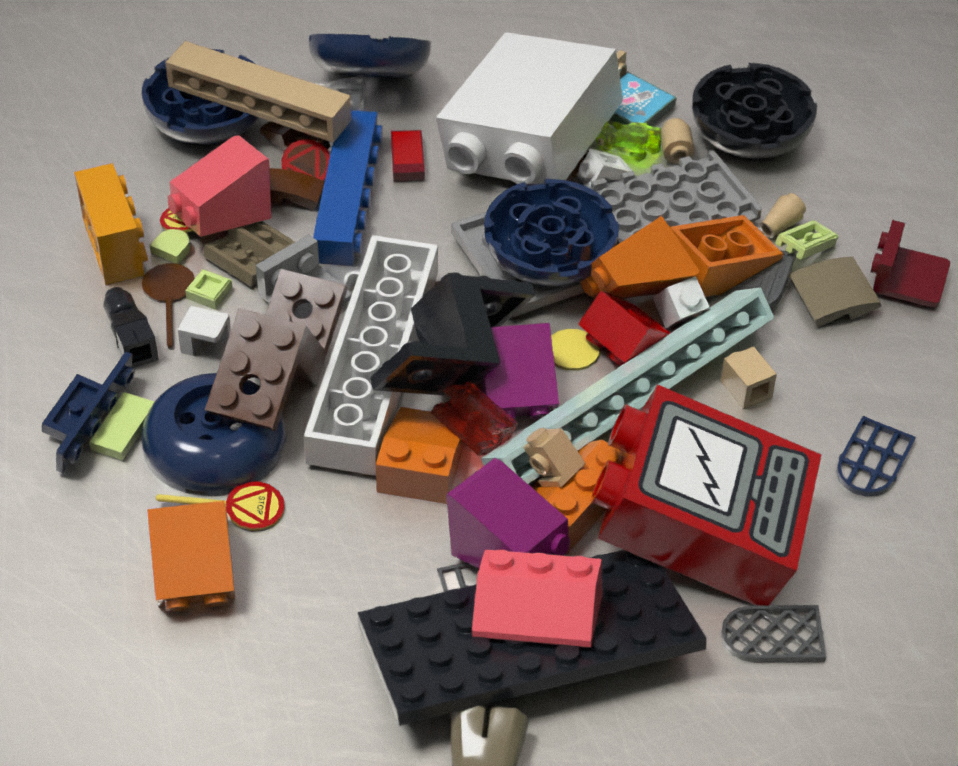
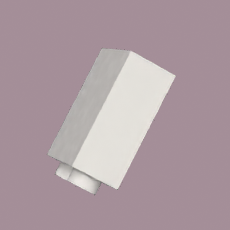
[436,32,623,185]

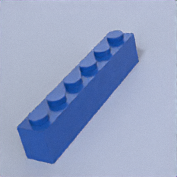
[313,110,383,266]

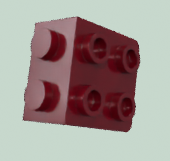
[870,220,950,307]

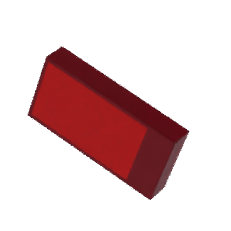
[390,130,425,181]

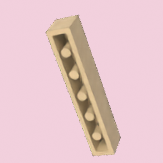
[166,41,351,143]

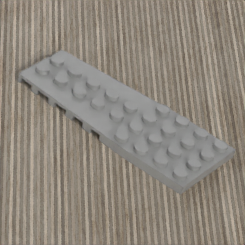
[451,150,762,318]

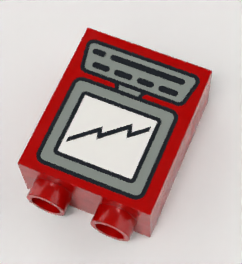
[591,384,822,606]

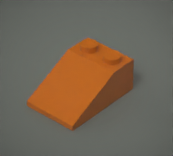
[670,215,783,297]
[376,407,470,504]

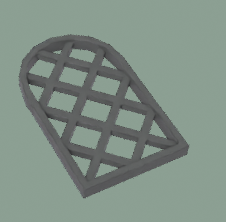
[721,605,826,662]

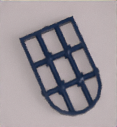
[836,416,916,497]

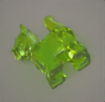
[595,122,661,162]

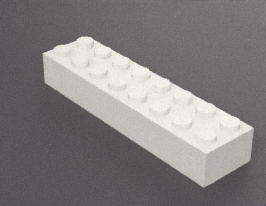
[304,235,438,476]

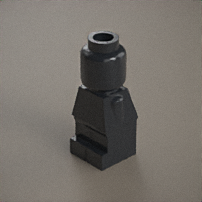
[103,287,159,368]

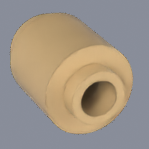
[660,118,695,164]

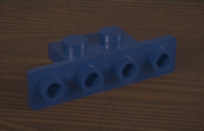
[42,352,135,473]

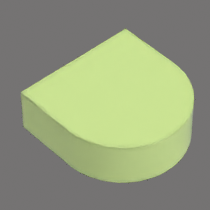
[149,229,190,264]

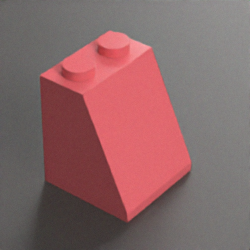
[167,135,271,237]

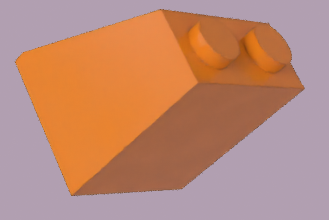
[581,216,700,299]
[147,500,235,612]

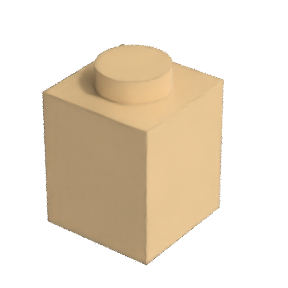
[720,346,777,409]

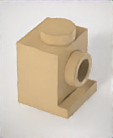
[523,428,586,487]

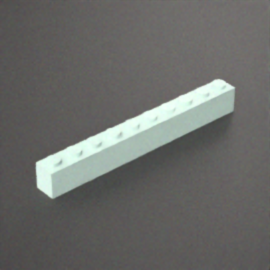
[480,287,774,484]

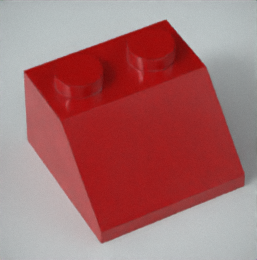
[578,291,671,366]

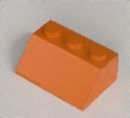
[532,440,624,554]

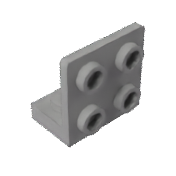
[256,234,352,319]

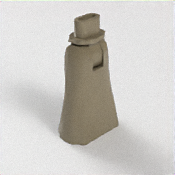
[450,706,529,766]

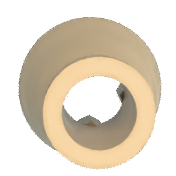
[759,193,806,238]

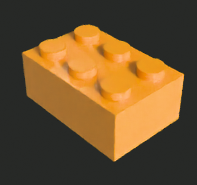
[74,163,148,285]

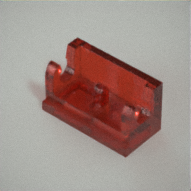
[431,382,518,456]

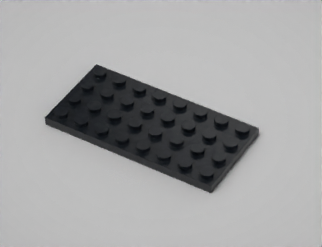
[357,550,706,726]

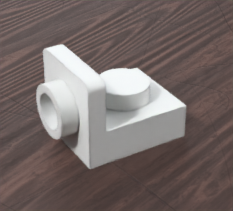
[577,149,632,188]

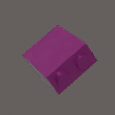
[480,323,559,423]
[446,458,570,568]

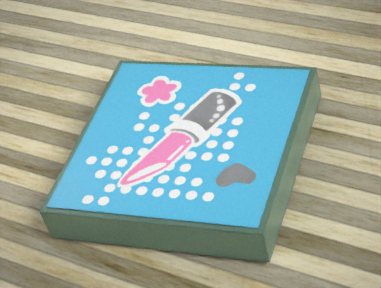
[609,72,677,135]

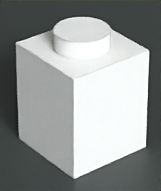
[653,276,709,329]

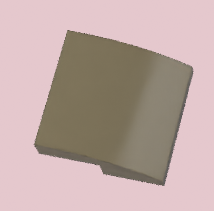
[203,221,295,287]
[790,257,882,328]

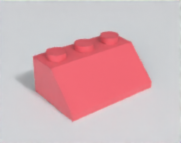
[472,549,602,647]

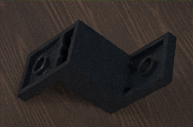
[370,272,536,397]

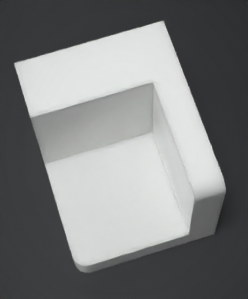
[177,305,231,356]

